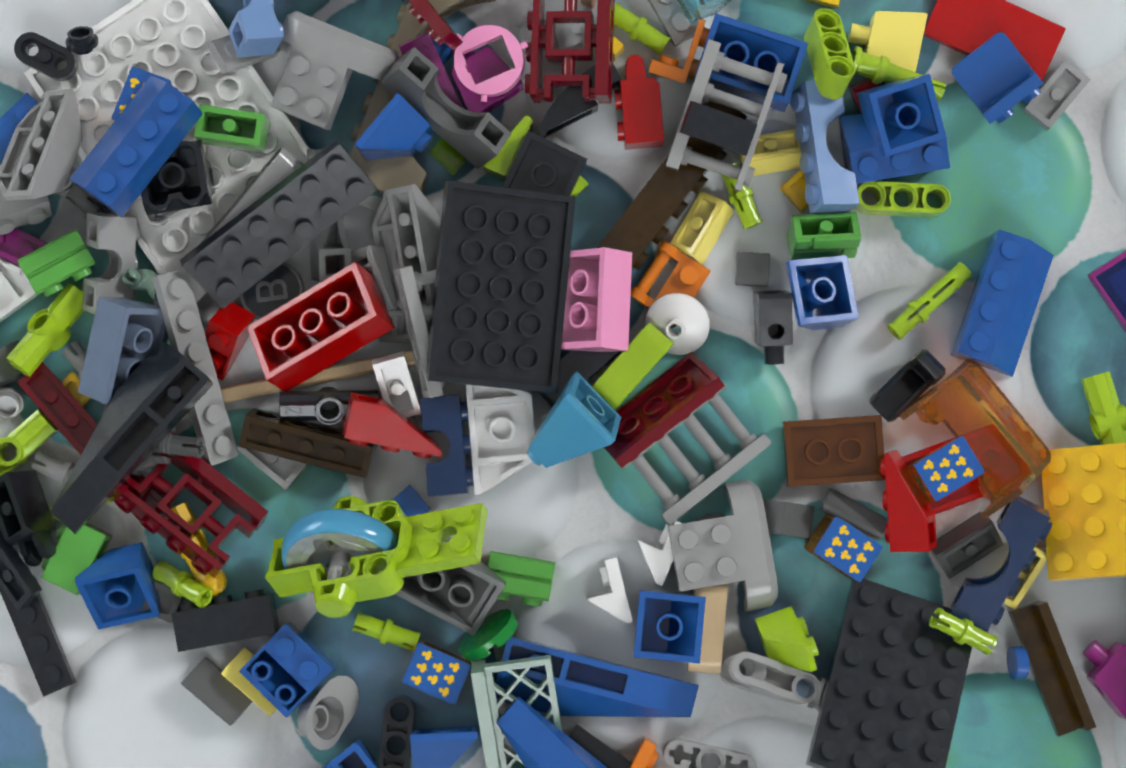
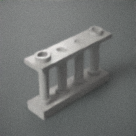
[666,39,787,192]
[393,266,445,398]
[623,382,772,525]

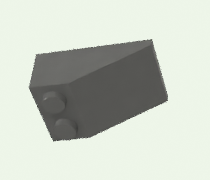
[395,537,506,636]

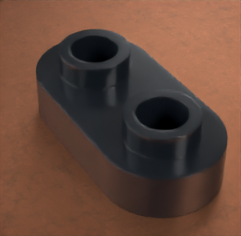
[14,32,78,81]

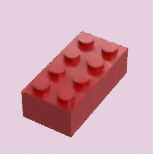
[247,262,395,391]

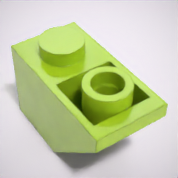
[754,606,819,672]

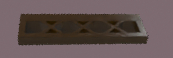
[239,408,377,478]
[1008,601,1096,736]

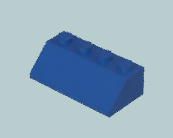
[69,76,203,218]
[951,229,1054,377]

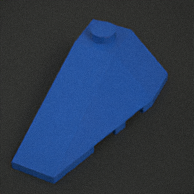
[496,696,607,768]

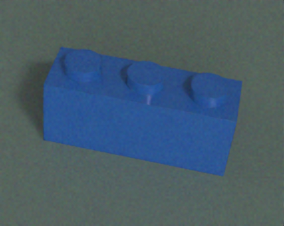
[693,13,808,112]
[838,113,950,184]

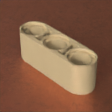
[687,583,728,674]

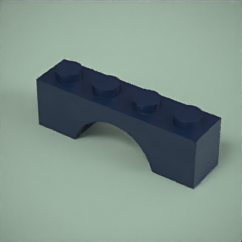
[951,493,1052,632]

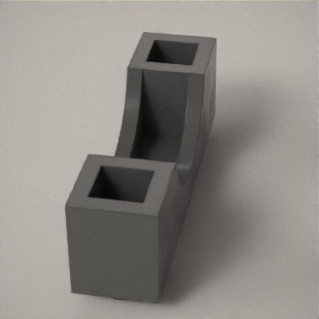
[380,47,512,169]
[307,149,351,282]

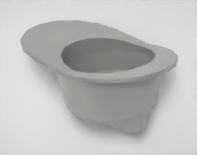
[296,675,359,750]

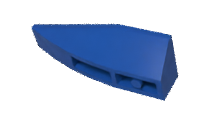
[496,636,699,717]

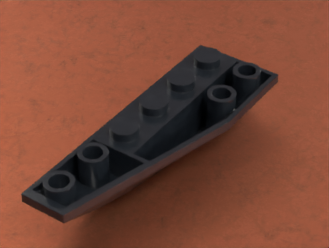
[50,340,213,534]

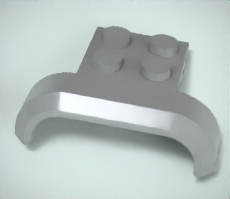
[271,11,399,130]
[668,479,778,612]

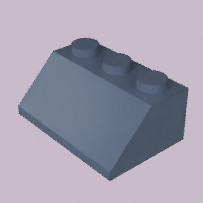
[78,297,168,404]

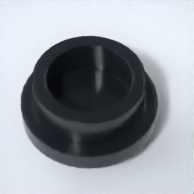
[65,26,99,55]

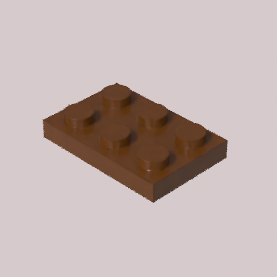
[782,415,885,487]

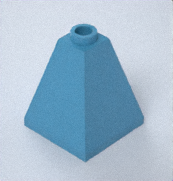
[527,371,621,468]

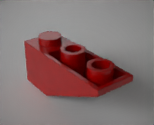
[342,392,442,459]
[880,450,937,552]

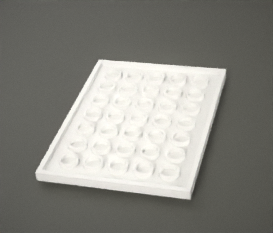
[24,0,309,275]

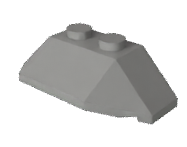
[0,89,83,201]
[372,184,441,310]

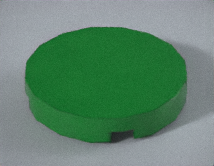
[458,609,518,662]

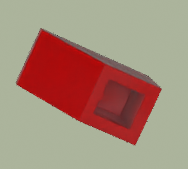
[205,302,256,381]

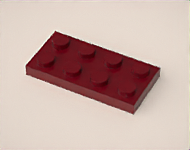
[603,352,725,468]

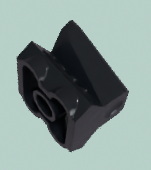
[141,140,215,220]

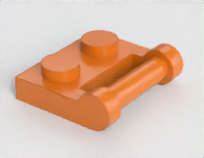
[630,240,711,326]

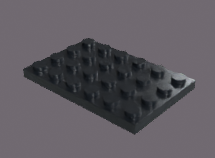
[425,180,576,393]
[806,578,976,768]

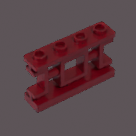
[525,0,615,104]
[113,433,268,578]

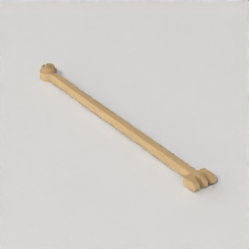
[220,349,416,403]

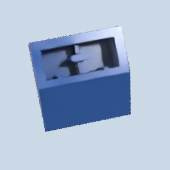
[239,622,337,718]

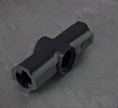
[279,386,379,425]

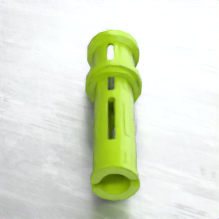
[851,46,946,102]

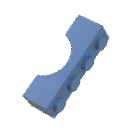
[228,0,284,58]
[791,81,860,214]

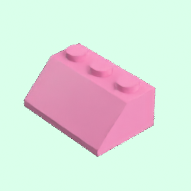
[561,247,632,352]

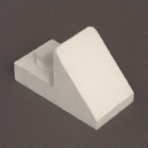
[372,351,421,418]
[637,521,681,586]
[586,557,633,623]

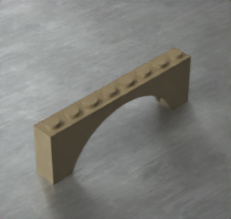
[350,0,496,195]

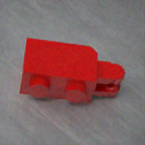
[614,54,664,150]

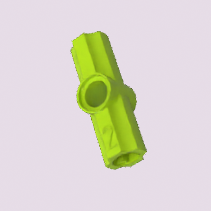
[6,283,84,377]
[1081,371,1126,445]
[0,409,58,476]

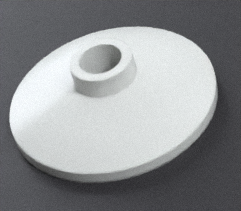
[645,293,710,355]

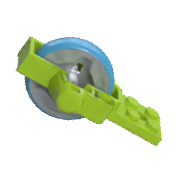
[265,496,488,618]

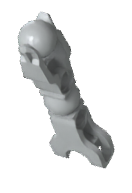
[720,652,827,712]

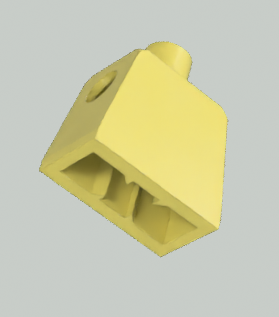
[847,11,928,72]

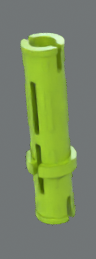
[887,262,973,341]

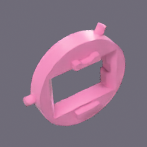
[454,25,528,102]

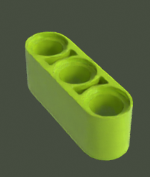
[804,8,855,100]
[855,181,951,218]
[592,322,674,410]

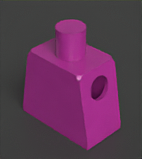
[450,46,524,113]
[1082,640,1126,719]

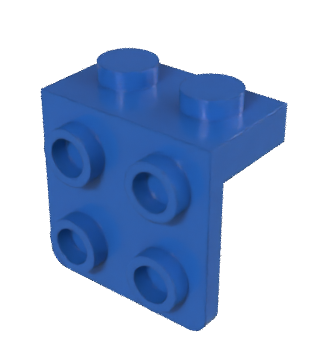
[952,32,1044,124]

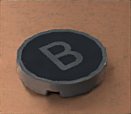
[240,262,305,320]

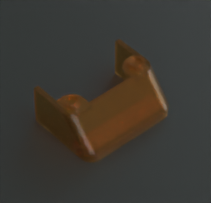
[899,359,1051,519]

